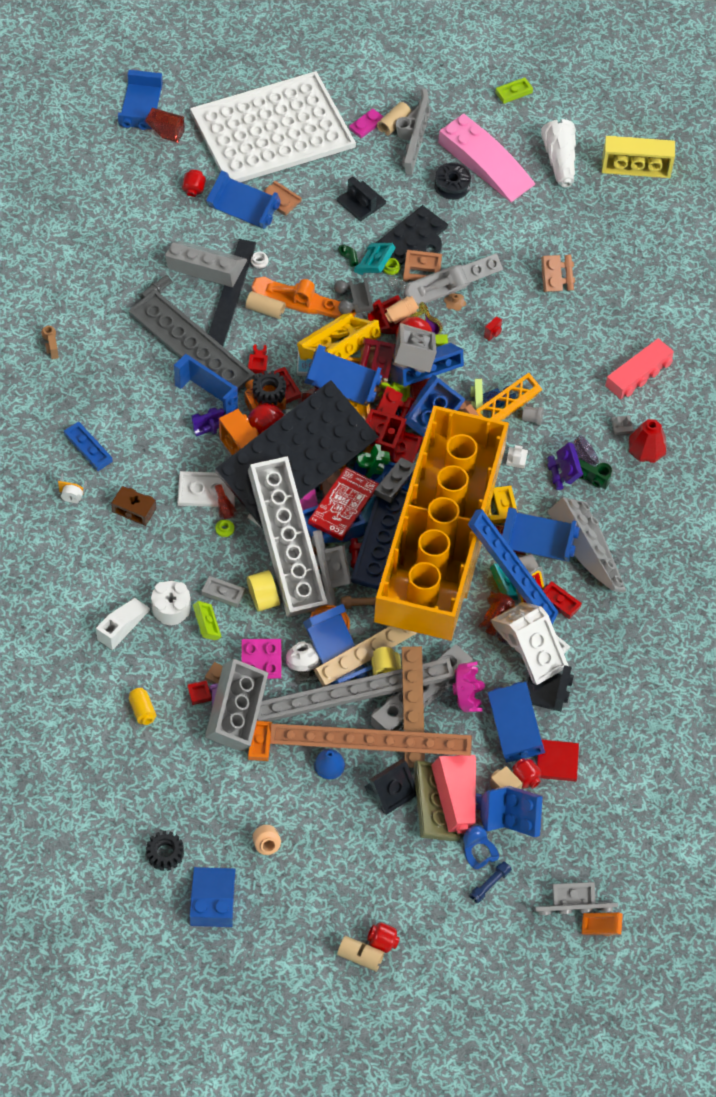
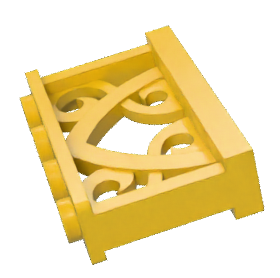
[297,313,381,361]

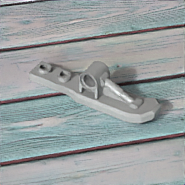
[396,88,430,175]
[404,253,503,306]

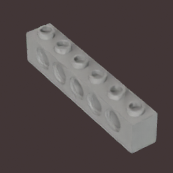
[371,644,473,731]

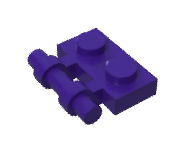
[547,442,583,490]

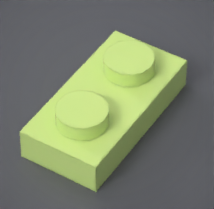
[470,379,483,414]

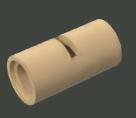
[377,102,411,136]
[246,291,286,320]
[337,936,385,972]

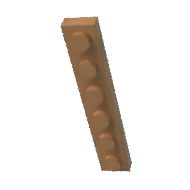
[401,646,425,768]

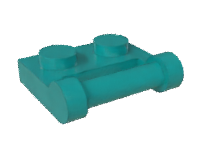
[354,243,395,275]

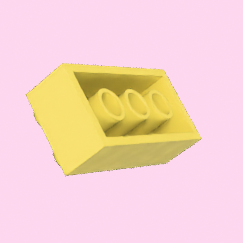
[602,136,675,178]

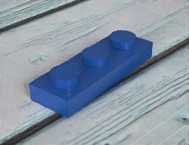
[64,421,113,471]

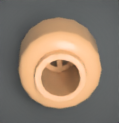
[253,825,281,855]

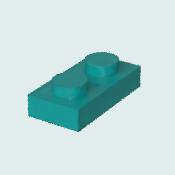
[490,563,518,600]

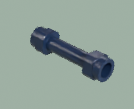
[469,861,512,904]

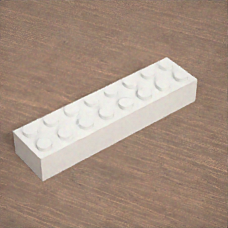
[248,456,328,617]

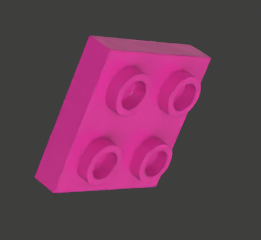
[242,639,281,679]

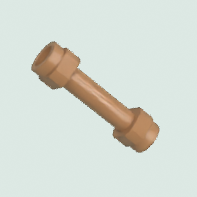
[341,596,376,609]

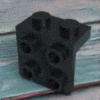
[527,665,574,712]

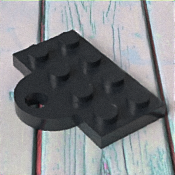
[376,205,448,266]

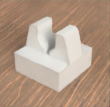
[506,445,528,468]

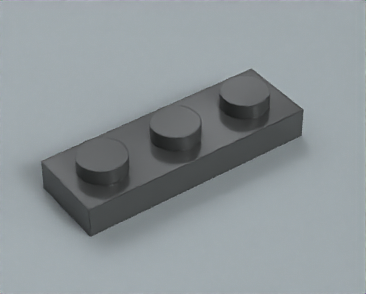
[374,458,416,503]

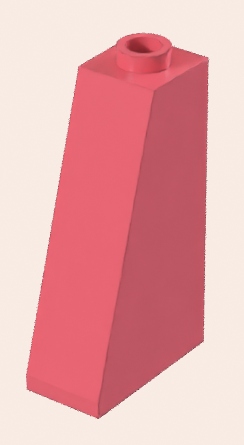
[431,755,476,834]

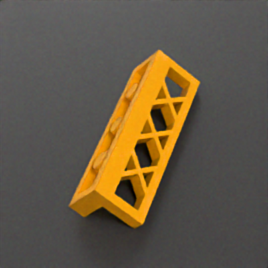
[476,373,543,421]

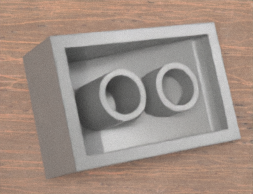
[394,323,437,373]

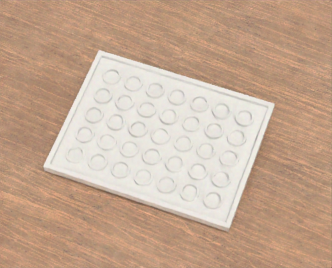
[190,71,356,182]

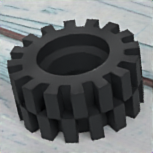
[253,371,286,405]
[146,831,184,871]

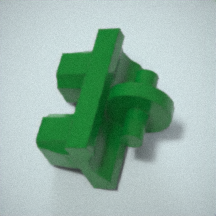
[356,444,390,479]

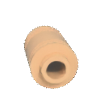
[385,296,419,324]

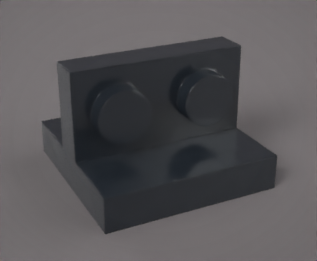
[337,176,386,222]
[364,759,417,815]

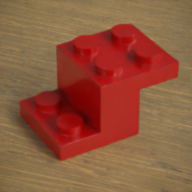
[366,409,423,463]

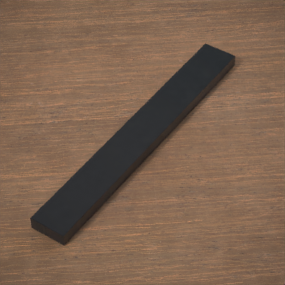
[208,239,256,347]

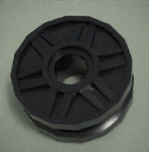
[434,162,471,200]

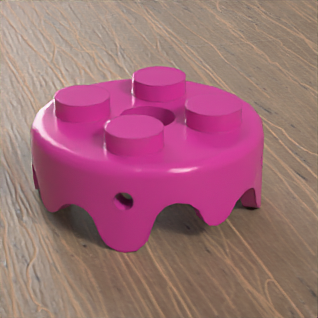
[453,662,485,713]

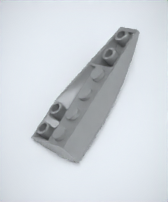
[547,497,626,593]

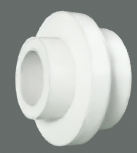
[251,251,269,268]

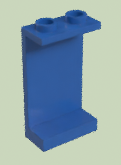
[118,70,163,130]
[206,170,281,229]
[304,344,382,406]
[174,354,238,415]
[502,507,580,562]
[303,604,372,685]
[488,682,545,763]

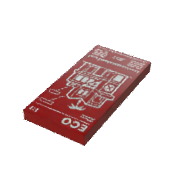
[308,467,379,541]

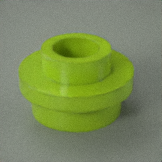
[383,258,400,275]
[215,520,234,537]

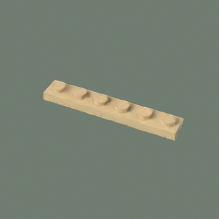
[313,626,417,687]

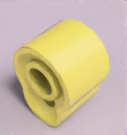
[247,570,280,612]
[371,647,402,675]

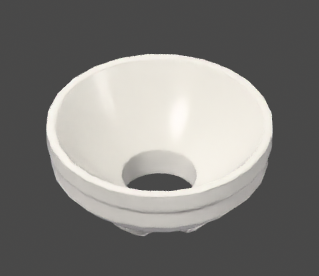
[286,641,321,671]

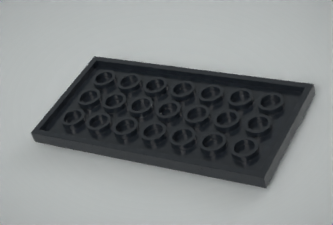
[214,380,379,529]

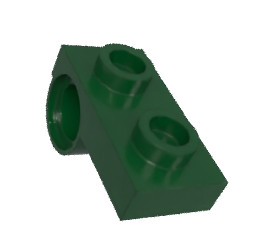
[578,458,612,490]

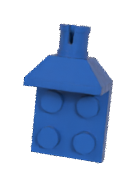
[476,786,543,837]

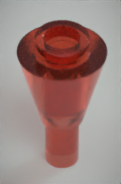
[214,484,237,520]

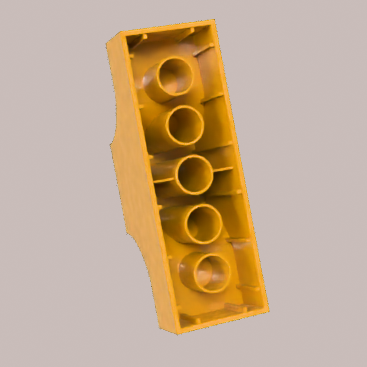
[374,406,509,641]

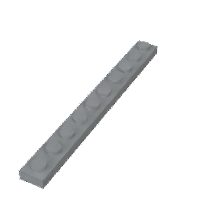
[258,658,454,722]

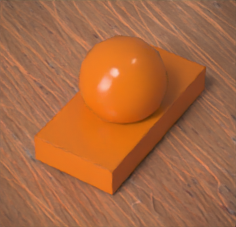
[582,912,623,936]

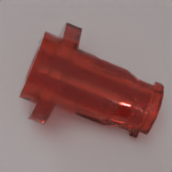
[478,591,515,636]

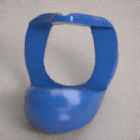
[463,825,499,869]

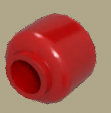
[182,169,206,197]
[512,758,542,789]
[367,922,400,953]

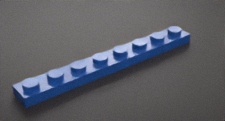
[468,509,559,624]

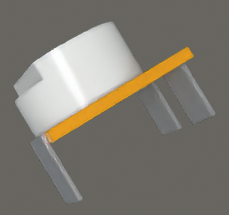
[58,474,87,503]

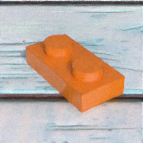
[248,721,272,761]

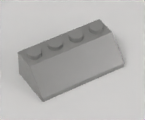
[165,241,247,287]

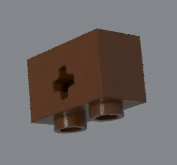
[111,486,156,526]

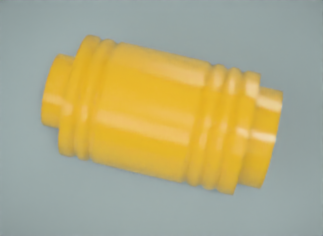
[128,688,157,725]

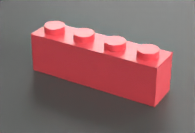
[605,338,674,399]

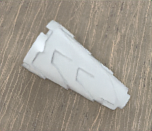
[541,119,576,187]

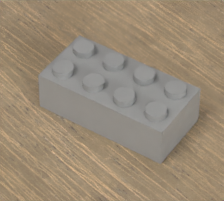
[205,659,268,751]

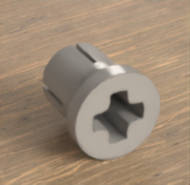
[522,406,544,426]

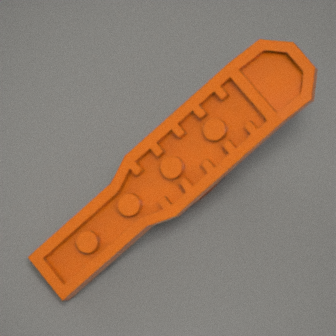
[252,276,356,319]

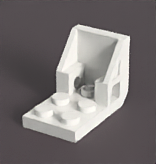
[491,602,568,685]

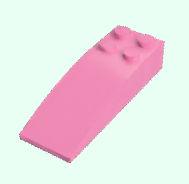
[438,114,535,202]

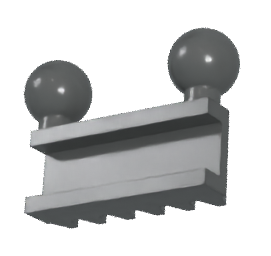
[334,278,373,314]

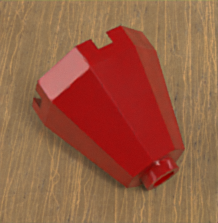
[629,419,666,463]

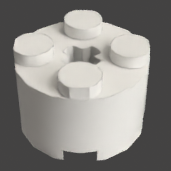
[151,581,191,625]

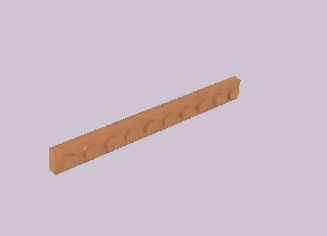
[270,724,472,756]

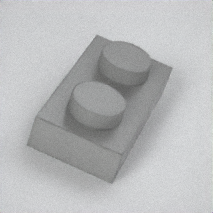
[202,576,245,608]

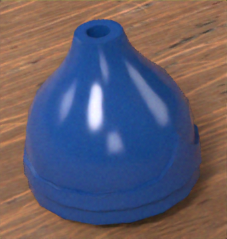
[314,749,345,780]

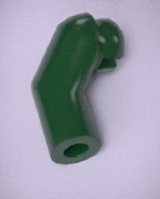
[338,244,358,267]

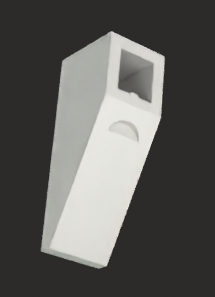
[96,598,150,650]

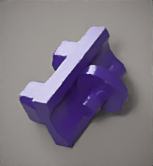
[191,407,225,437]

